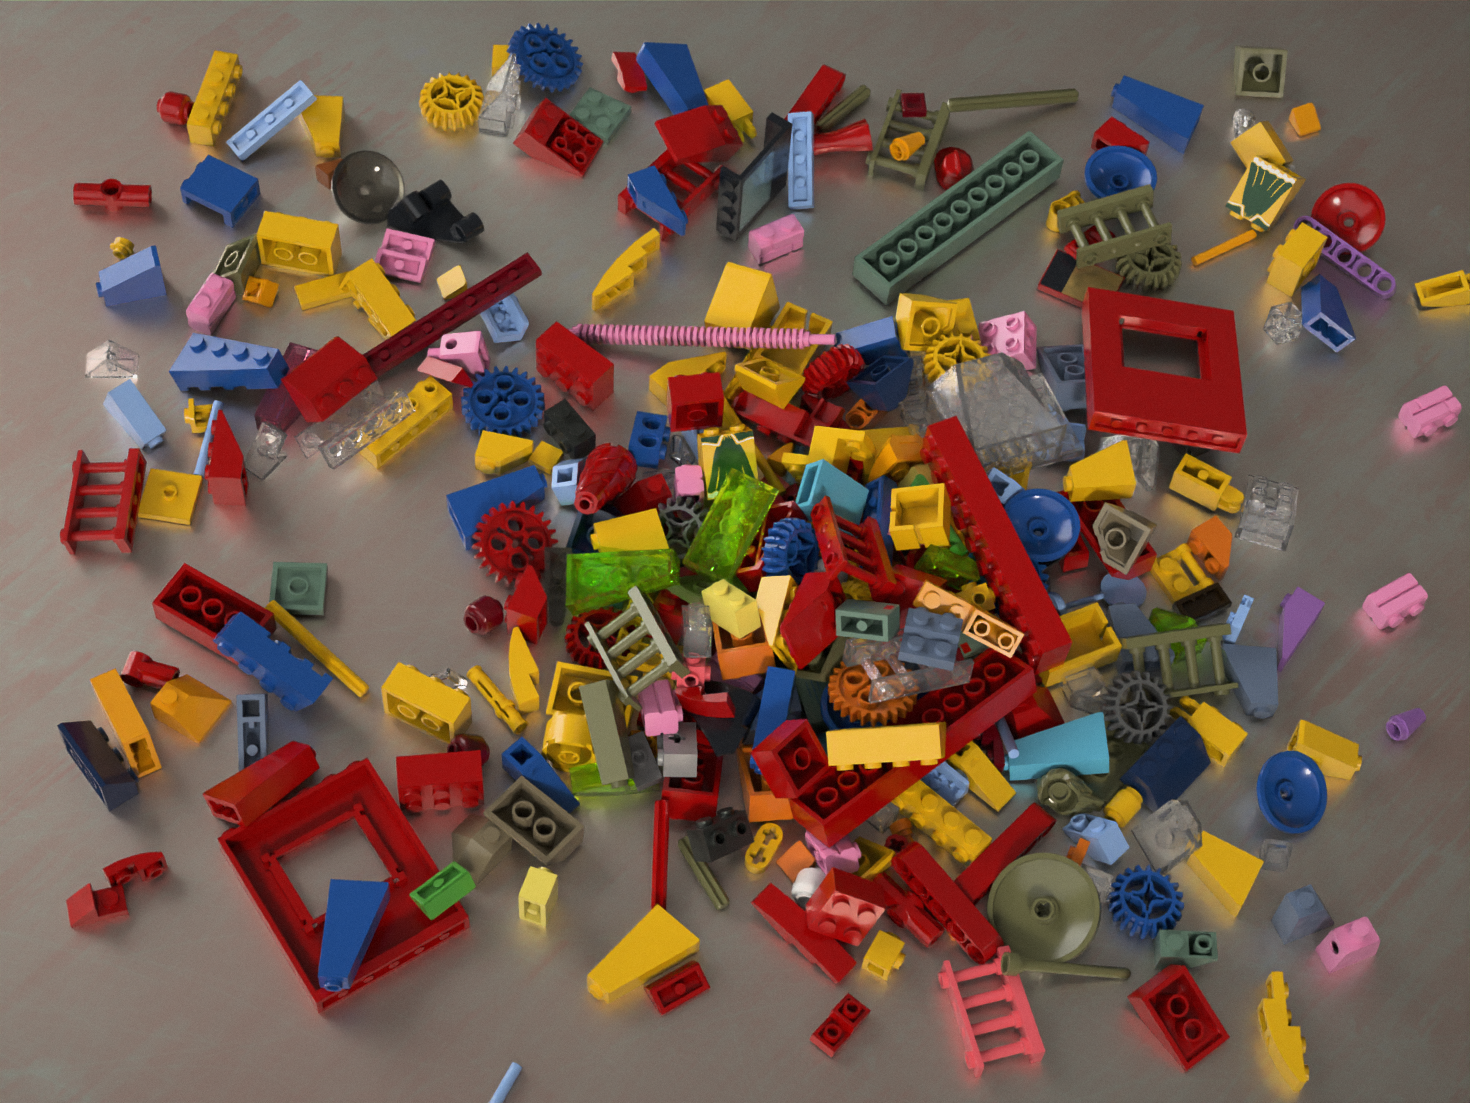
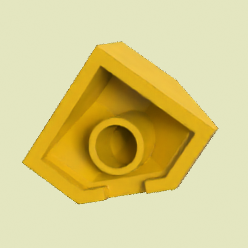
[896,293,958,351]

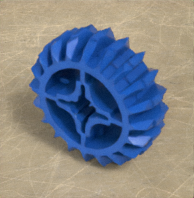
[761,518,821,586]
[1107,864,1184,940]

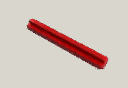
[651,800,670,910]

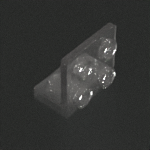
[1099,435,1160,491]

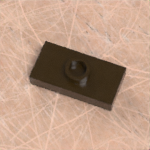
[1172,582,1232,628]

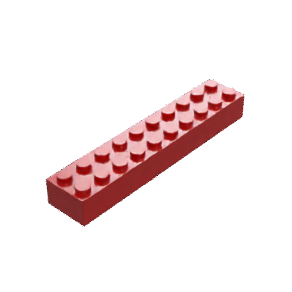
[920,416,1073,675]
[788,648,1037,848]

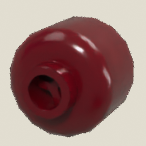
[463,595,504,635]
[447,733,490,767]

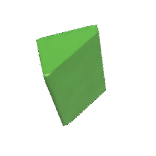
[409,861,476,920]

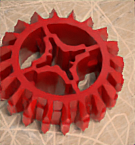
[801,344,866,402]
[565,604,636,671]

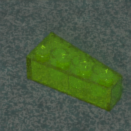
[566,548,680,616]

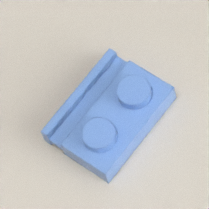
[1223,594,1254,645]

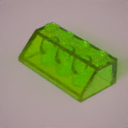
[682,468,779,584]

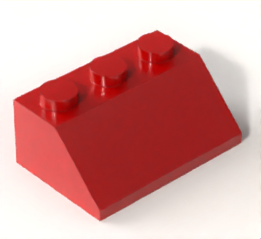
[281,336,378,422]

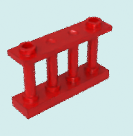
[618,149,724,241]
[60,448,147,555]
[810,495,897,602]

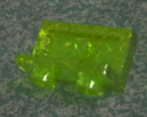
[914,544,980,591]

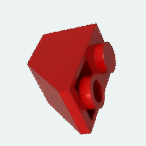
[1091,116,1150,156]

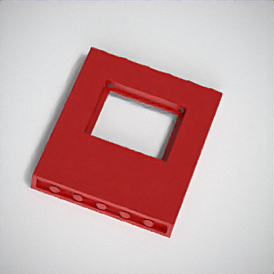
[1082,287,1247,454]
[217,758,470,1013]

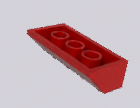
[1058,490,1157,580]

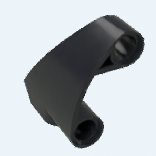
[387,180,485,243]
[679,680,761,757]

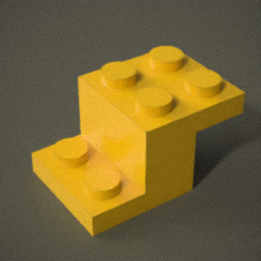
[782,426,877,483]

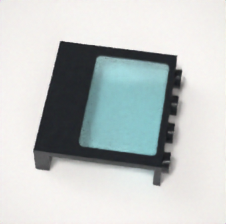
[716,112,792,241]

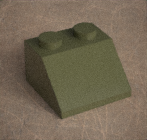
[1233,46,1288,98]

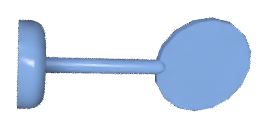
[1048,574,1147,616]

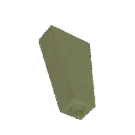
[579,680,635,789]

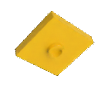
[138,468,203,525]

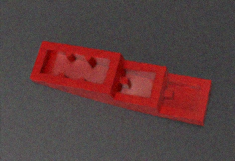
[750,883,857,984]

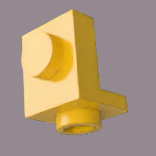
[184,398,223,433]

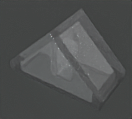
[85,340,139,378]

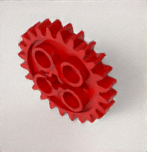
[472,501,558,587]

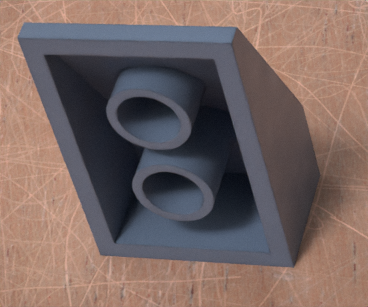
[1037,344,1087,411]

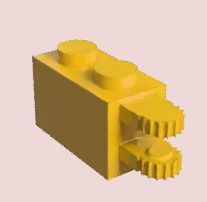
[704,79,757,143]
[1169,453,1245,514]
[1169,696,1248,767]

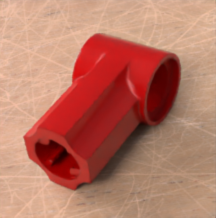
[120,651,180,689]

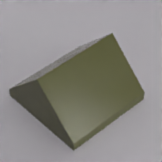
[213,233,261,296]

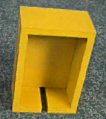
[753,301,833,394]
[1039,602,1122,688]

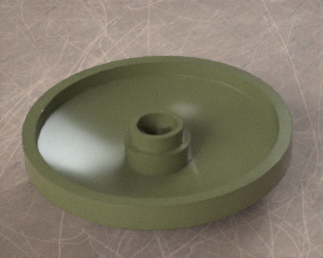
[987,852,1102,963]

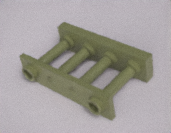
[866,89,951,191]
[1057,184,1172,269]
[584,586,691,711]
[1119,623,1239,707]

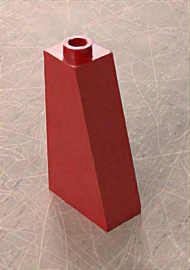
[203,741,320,827]

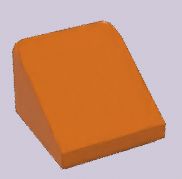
[776,840,816,883]

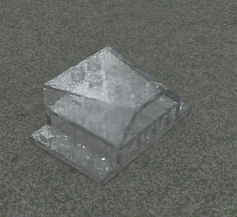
[900,352,1084,476]

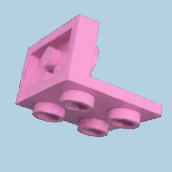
[978,311,1037,370]

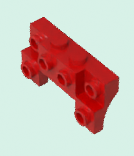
[731,390,846,449]

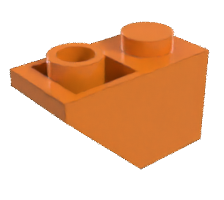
[1187,516,1232,581]

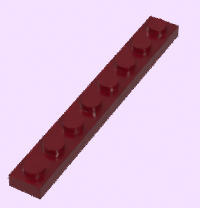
[363,252,542,378]

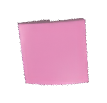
[375,229,436,283]

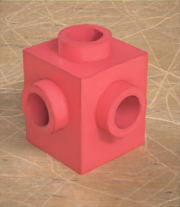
[671,652,711,689]

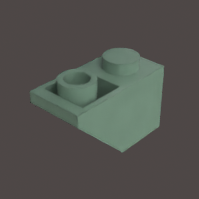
[1153,930,1218,969]

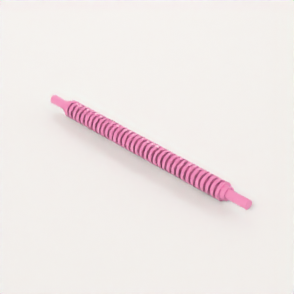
[568,324,836,349]

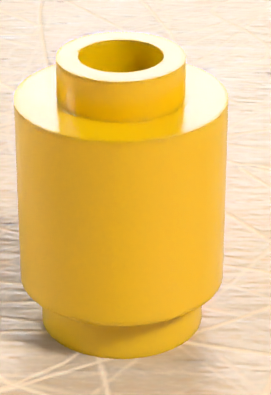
[1103,787,1143,828]

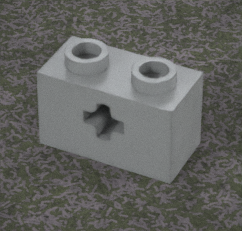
[657,722,698,777]

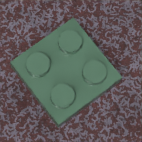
[569,87,631,145]
[269,562,328,615]

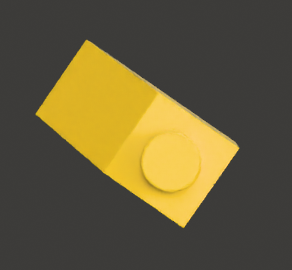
[475,430,534,475]

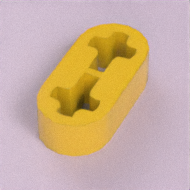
[744,823,783,874]

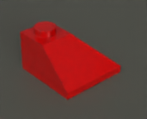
[613,473,681,536]
[1004,686,1065,740]

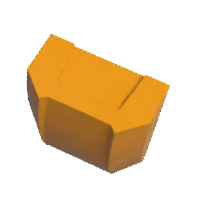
[867,434,927,486]

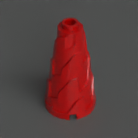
[574,443,638,514]

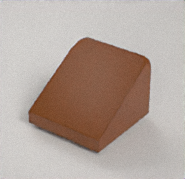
[315,159,347,190]

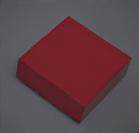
[900,93,927,117]

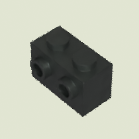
[543,399,596,459]
[686,807,754,862]

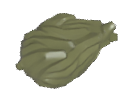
[1036,768,1104,816]

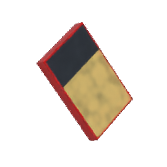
[1037,249,1125,308]

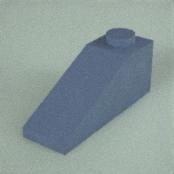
[236,693,269,771]

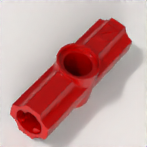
[73,178,152,211]
[872,872,945,948]

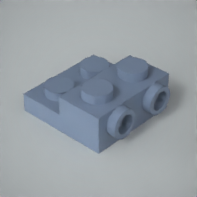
[898,607,963,671]

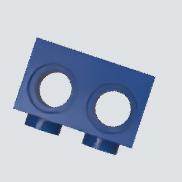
[628,411,671,469]

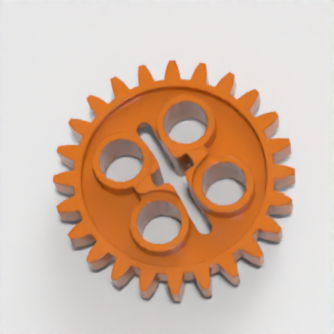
[828,653,918,727]

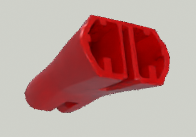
[814,119,873,156]

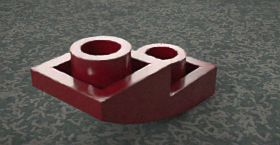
[975,724,1005,775]

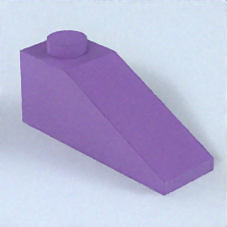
[1277,587,1325,672]

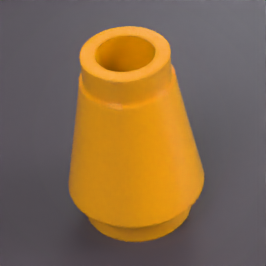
[889,132,925,161]

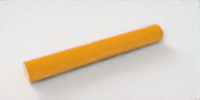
[1191,229,1257,266]

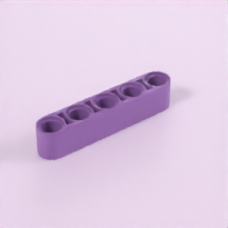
[1294,216,1397,299]

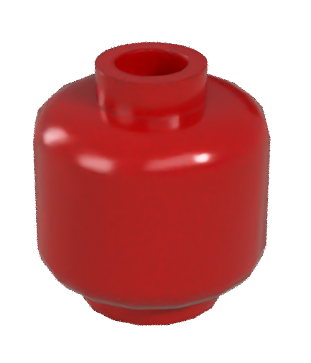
[156,91,194,125]

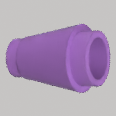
[1386,708,1426,741]

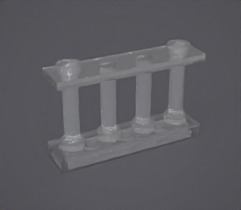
[294,380,416,470]
[842,628,974,704]

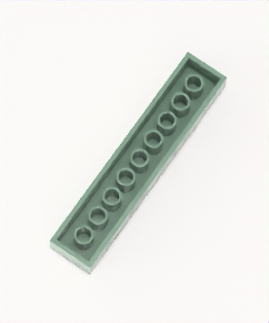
[852,130,1064,306]

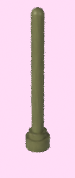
[1001,952,1131,979]

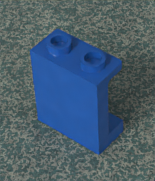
[180,155,260,228]

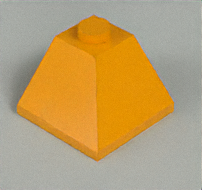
[150,674,232,744]

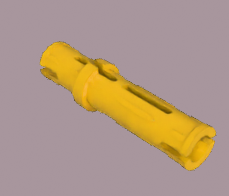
[466,665,529,735]

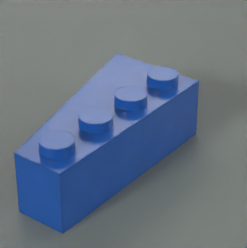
[169,333,290,391]
[213,611,333,712]

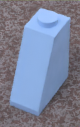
[103,379,166,449]

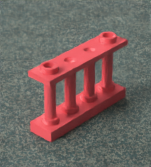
[938,945,1045,1078]

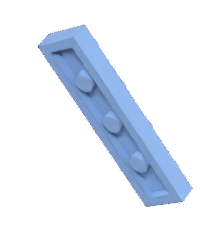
[226,80,317,162]
[788,111,814,210]

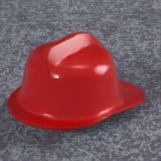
[934,147,974,190]

